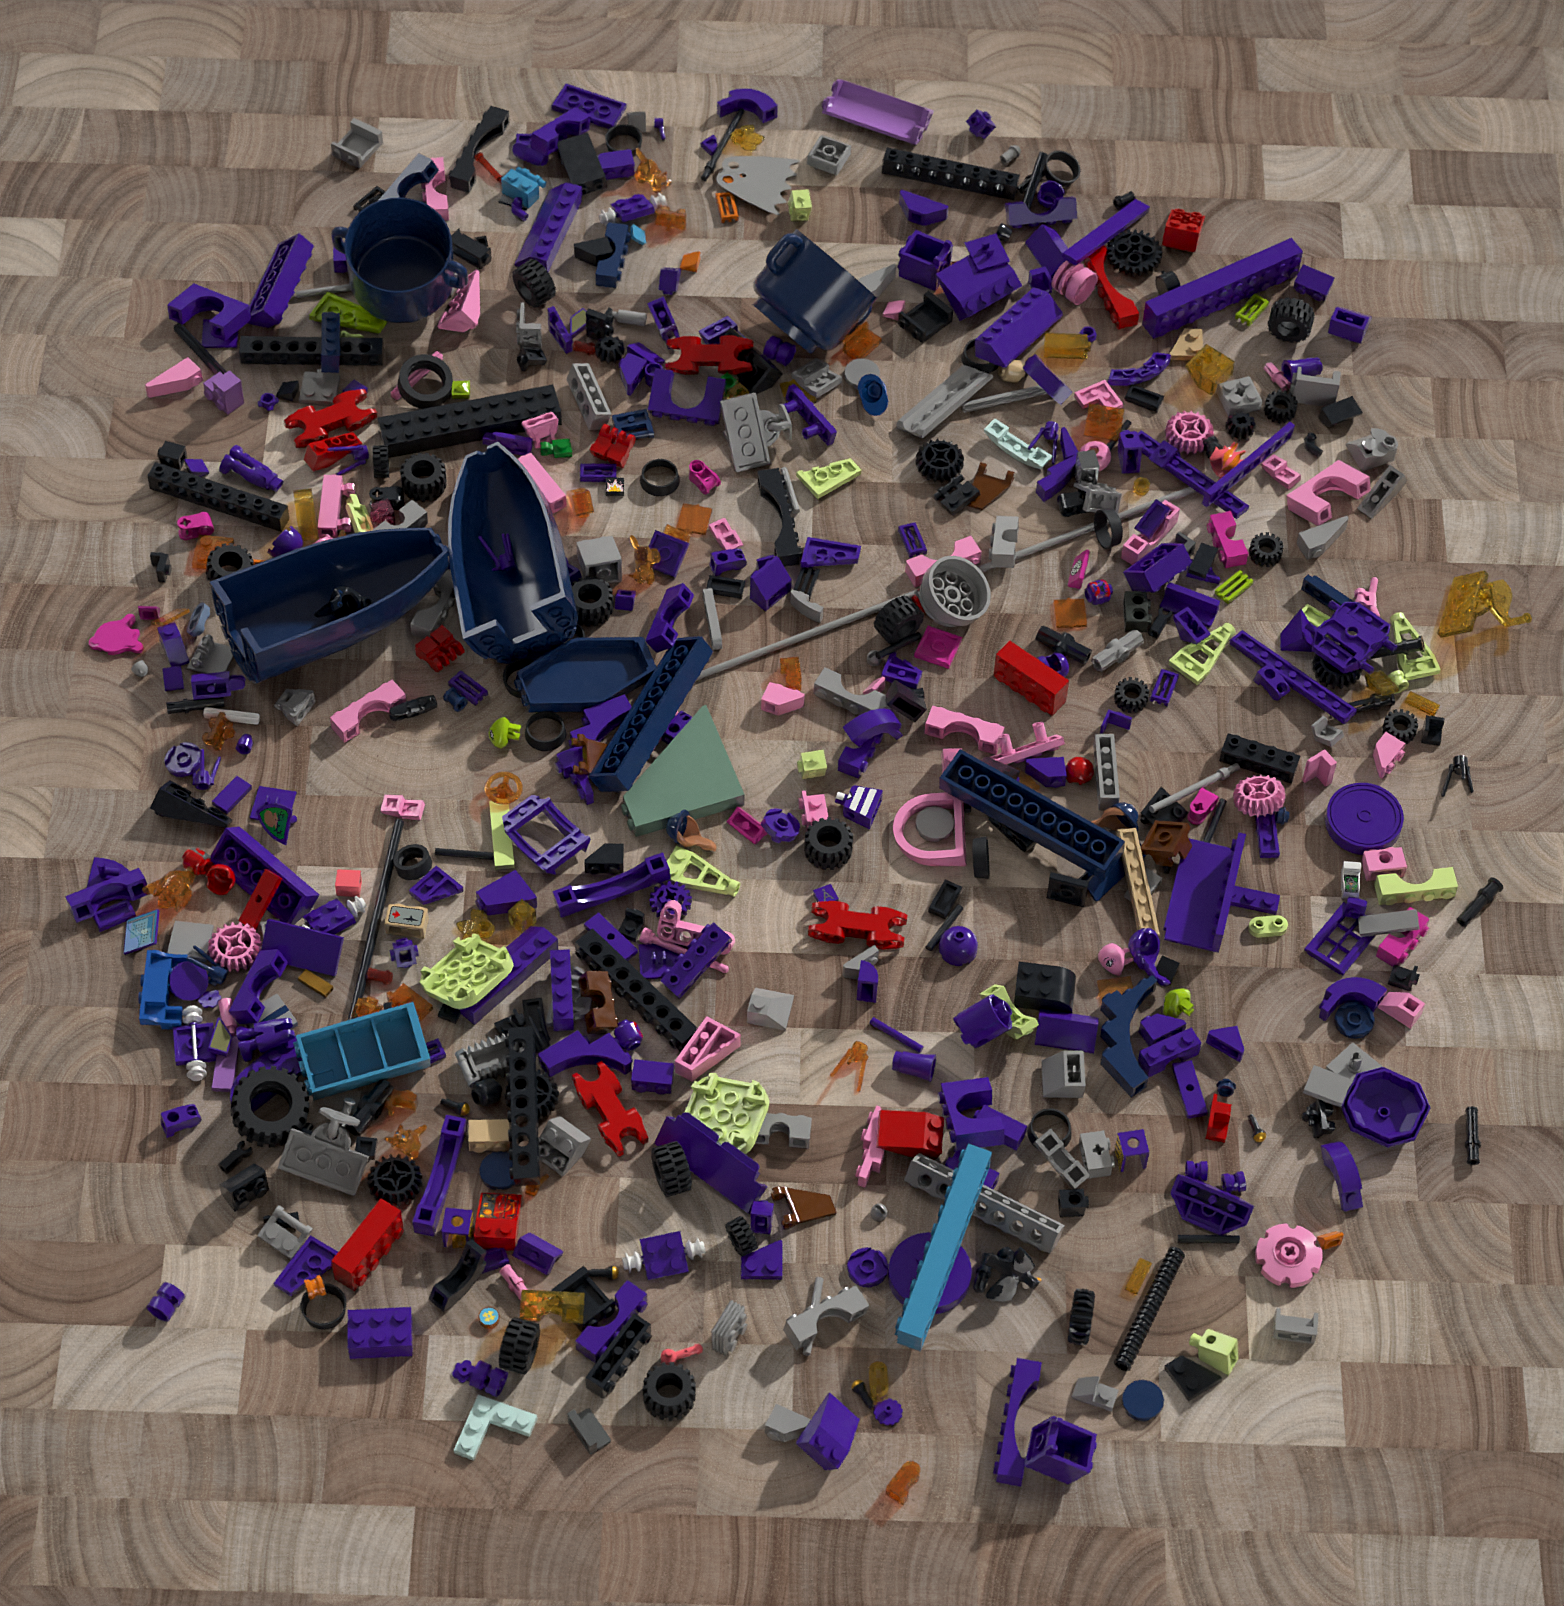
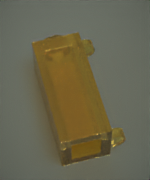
[1044,333,1091,359]

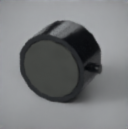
[1155,270,1181,295]

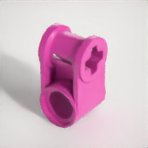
[689,460,721,495]
[177,512,214,540]
[1187,788,1219,825]

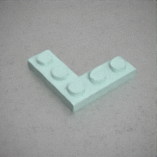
[454,1395,538,1460]

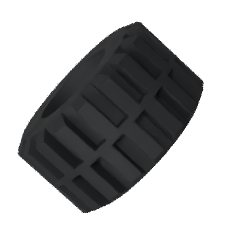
[512,259,556,308]
[1267,297,1315,343]
[400,453,447,502]
[206,543,254,584]
[572,576,613,627]
[874,595,924,645]
[804,817,853,870]
[651,1141,692,1197]
[498,1317,540,1375]
[643,1362,696,1421]

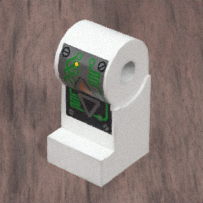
[1341,861,1361,899]

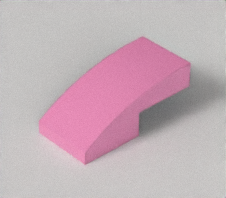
[1261,454,1301,489]
[708,518,743,550]
[380,795,425,820]

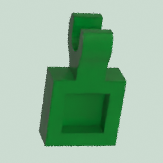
[540,438,572,458]

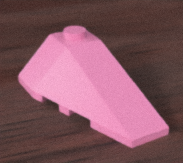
[437,269,480,332]

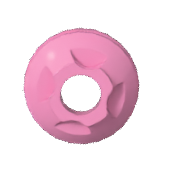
[1079,441,1111,471]

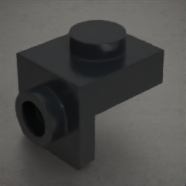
[150,552,172,583]

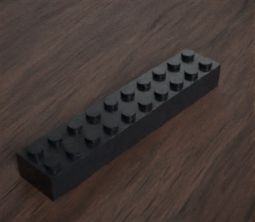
[377,384,562,458]

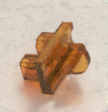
[655,205,687,232]
[202,712,236,751]

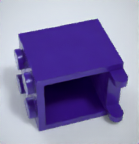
[897,230,953,291]
[1024,1416,1097,1485]

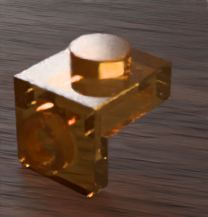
[663,524,691,543]
[351,996,383,1018]
[386,1089,418,1116]

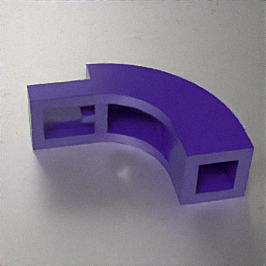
[717,88,778,123]
[1023,354,1073,405]
[843,708,903,747]
[1319,977,1387,1021]
[1321,1141,1363,1212]

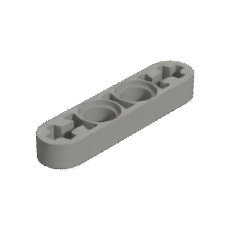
[702,588,722,650]

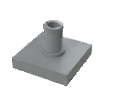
[1326,1042,1383,1086]

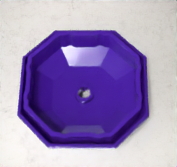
[1341,1067,1431,1148]

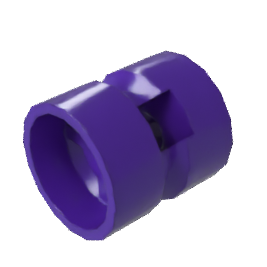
[763,335,796,366]
[146,1282,186,1322]
[469,1360,508,1397]

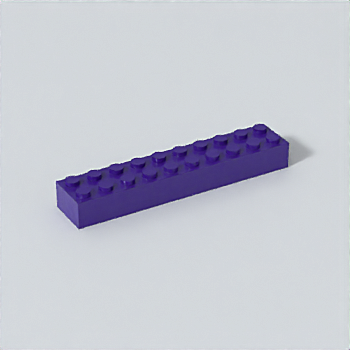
[1142,238,1303,339]

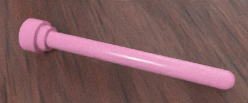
[639,927,729,973]

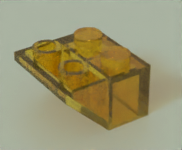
[1185,344,1235,396]

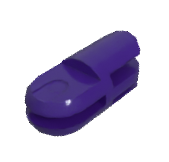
[512,142,549,166]

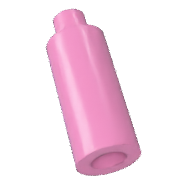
[218,998,238,1036]

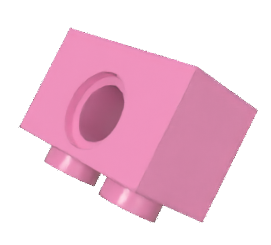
[1361,847,1407,881]

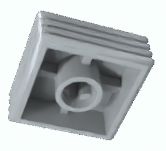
[807,135,851,175]
[1216,376,1262,417]
[711,1300,747,1356]

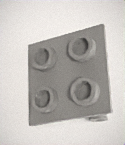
[187,634,233,673]

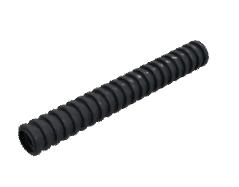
[1114,1247,1185,1371]

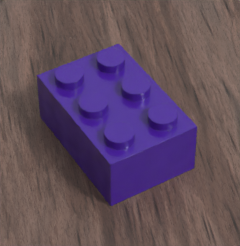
[1123,543,1192,593]
[348,1307,413,1359]

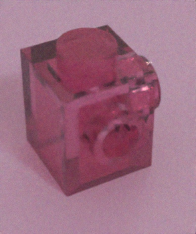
[369,498,396,526]

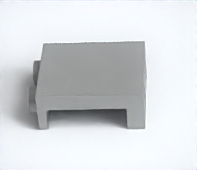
[331,118,383,168]
[1290,367,1341,407]

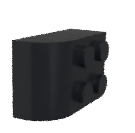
[1014,961,1076,1013]

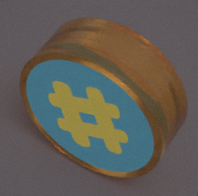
[478,1307,500,1329]

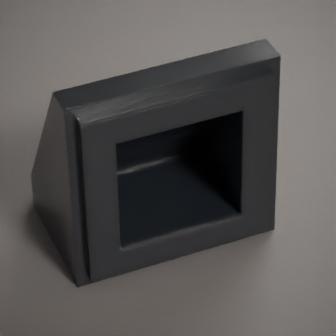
[276,380,299,402]
[1156,955,1180,985]

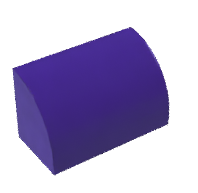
[857,960,878,1003]

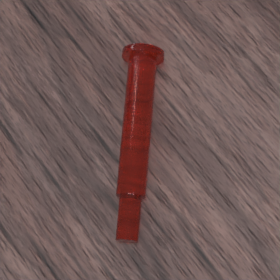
[474,152,502,183]

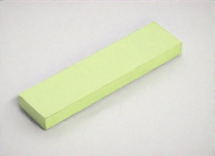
[489,800,515,870]

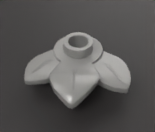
[1361,428,1398,457]

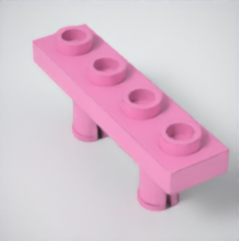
[989,722,1065,765]

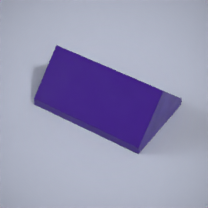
[1025,224,1068,278]
[1035,1009,1099,1054]

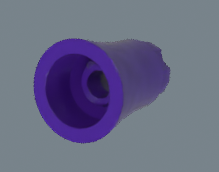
[1281,357,1323,384]
[892,1051,936,1082]

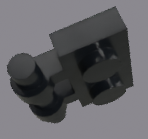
[933,474,980,516]

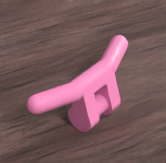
[1354,577,1380,617]

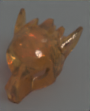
[142,866,196,912]

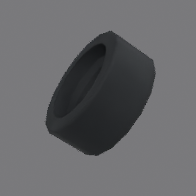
[393,844,432,880]

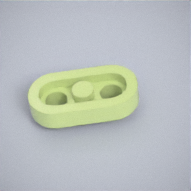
[1248,915,1288,938]

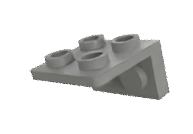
[516,302,542,349]
[1074,481,1122,514]

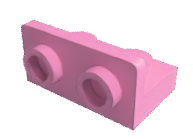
[798,791,828,830]

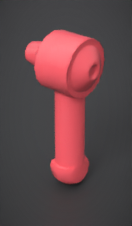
[660,1344,703,1365]

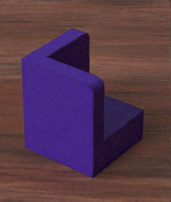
[1028,266,1052,293]

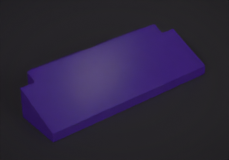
[654,1112,768,1214]

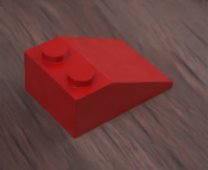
[876,1110,944,1160]

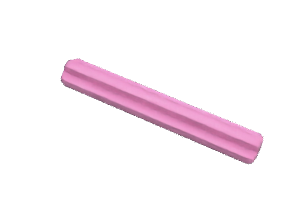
[391,351,443,400]

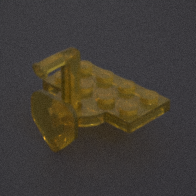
[1437,570,1532,638]

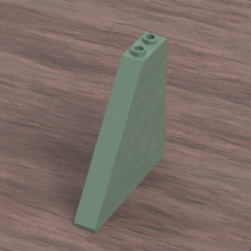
[621,705,745,837]

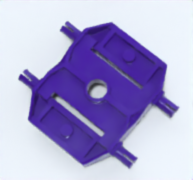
[1305,600,1397,674]

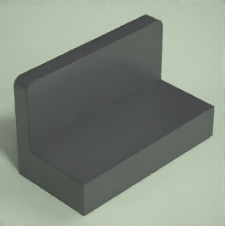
[567,1408,611,1455]

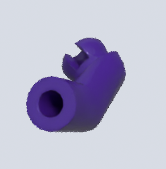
[511,197,529,221]

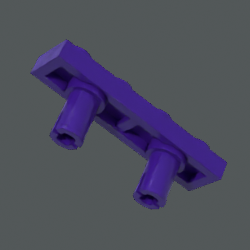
[783,384,837,446]

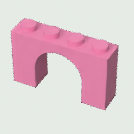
[1286,460,1371,526]

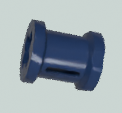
[443,687,468,712]

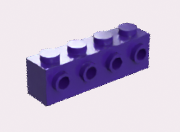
[660,922,733,999]

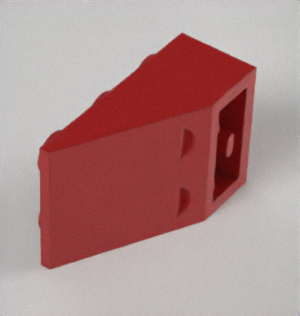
[1162,208,1205,252]

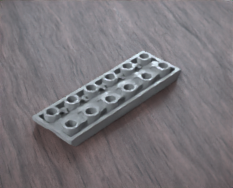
[896,365,993,438]

